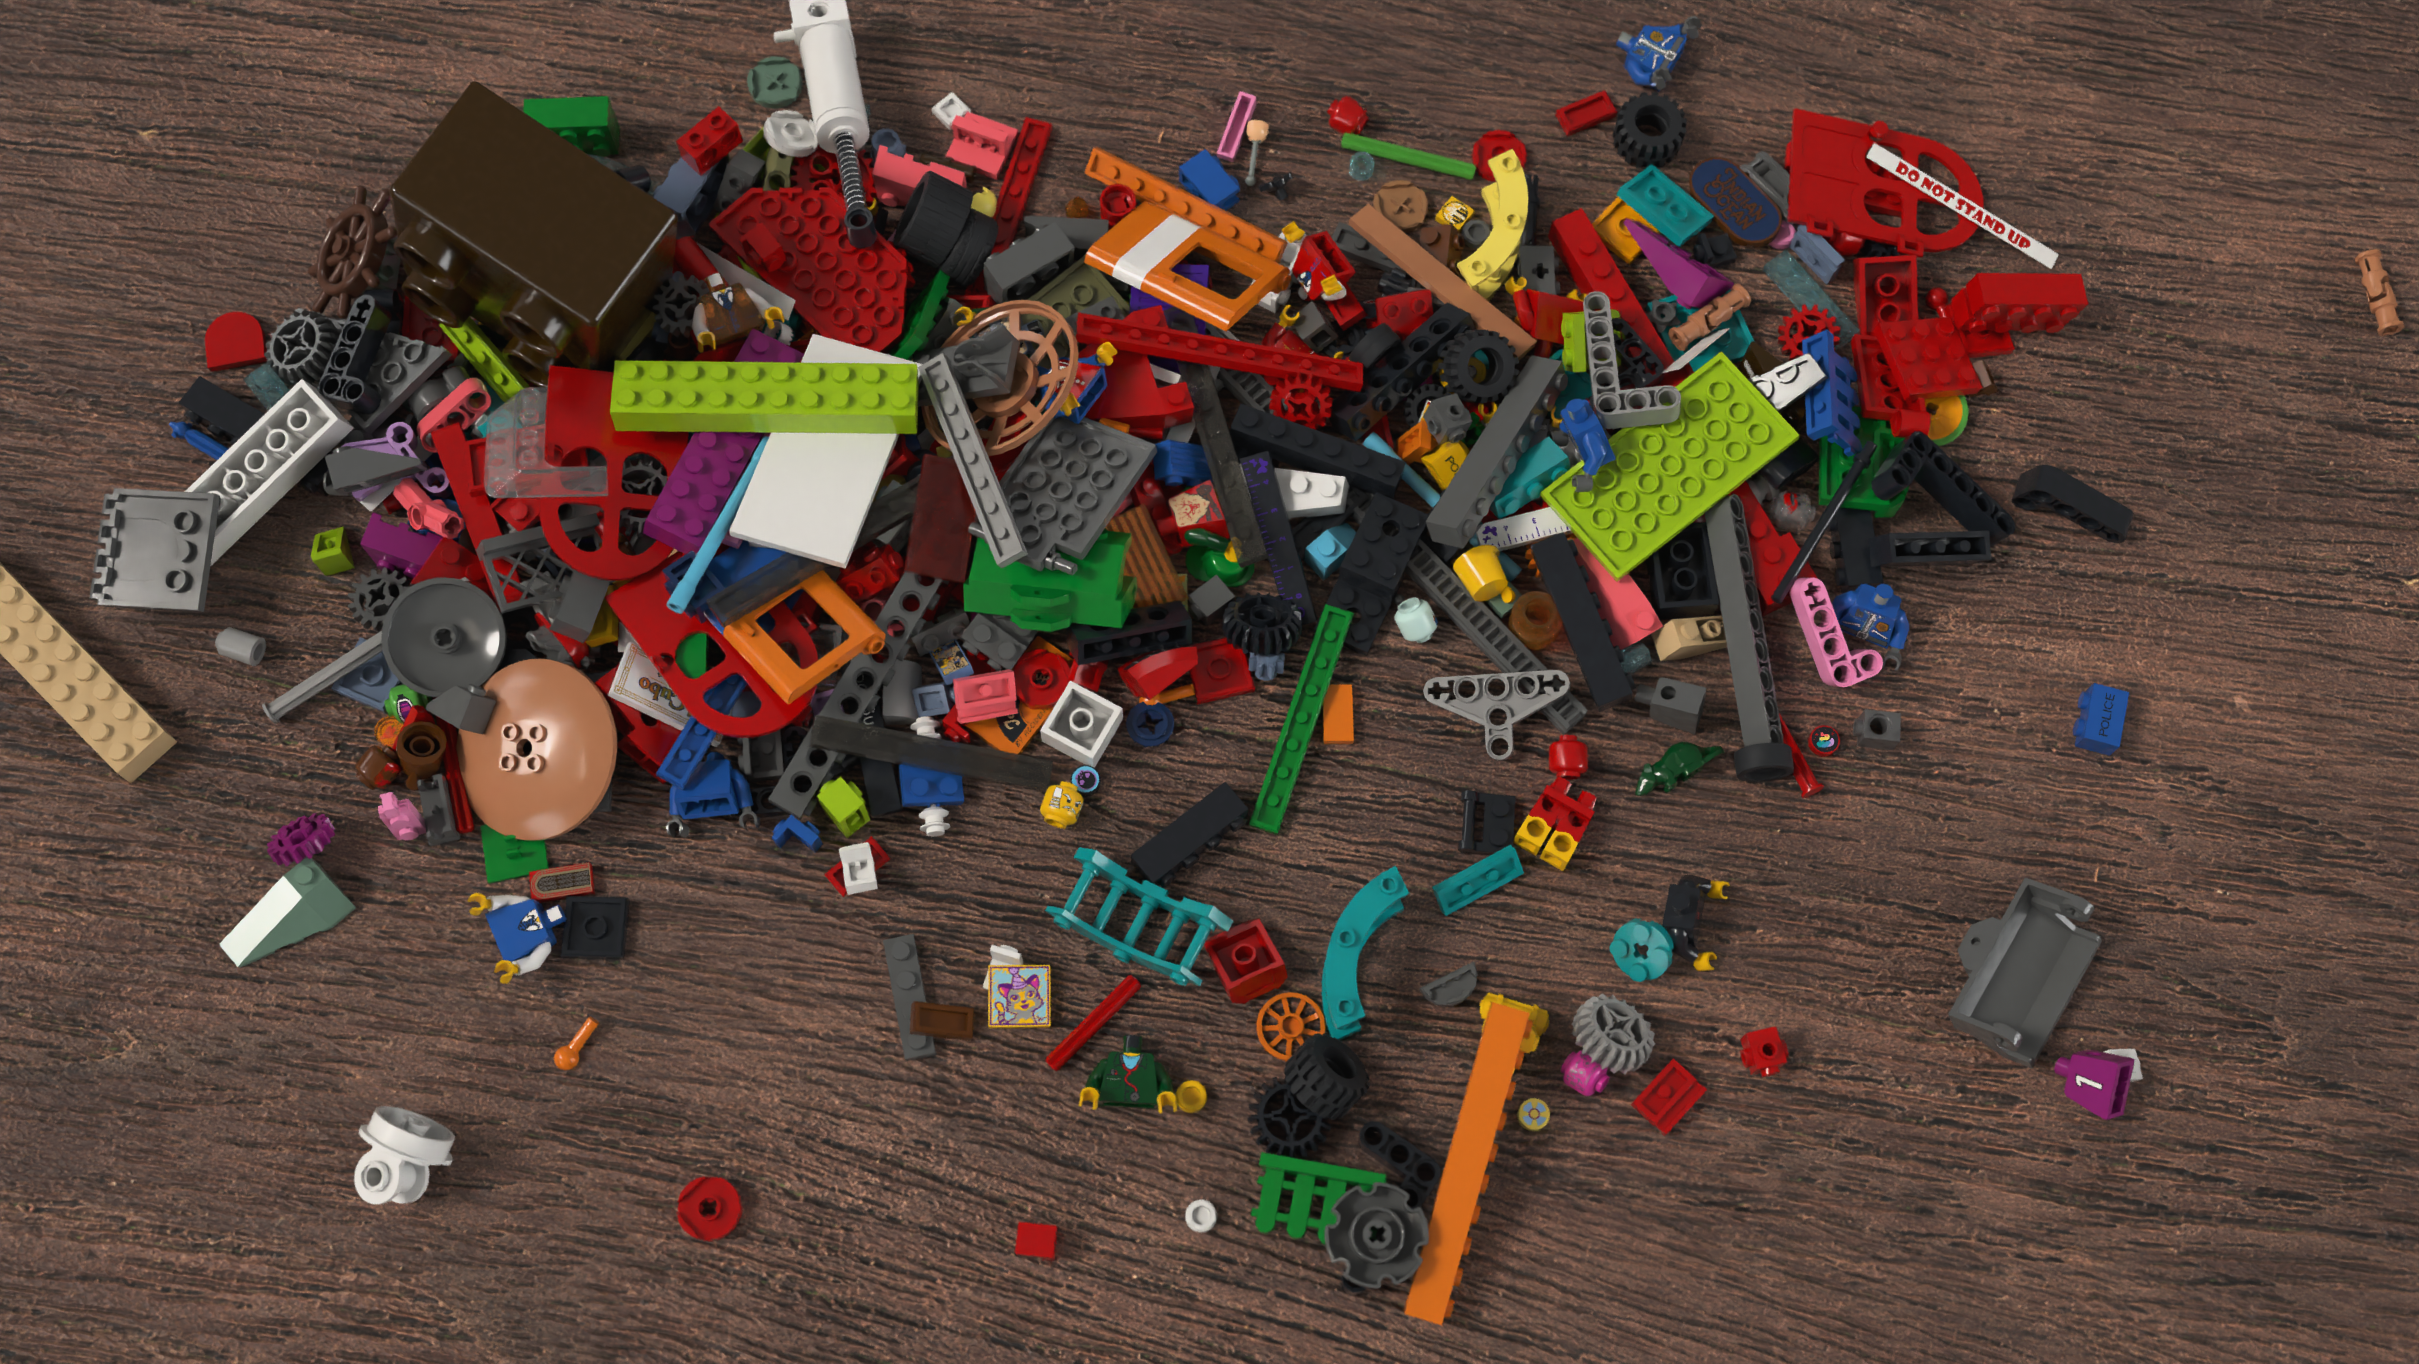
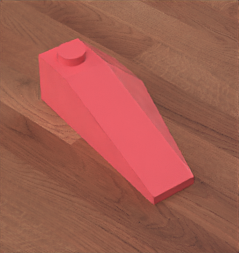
[1573,538,1663,650]

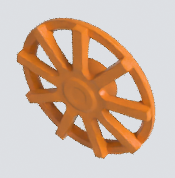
[1256,992,1326,1062]

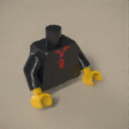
[1662,875,1730,971]

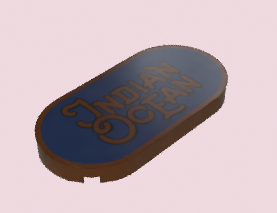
[1689,157,1782,248]

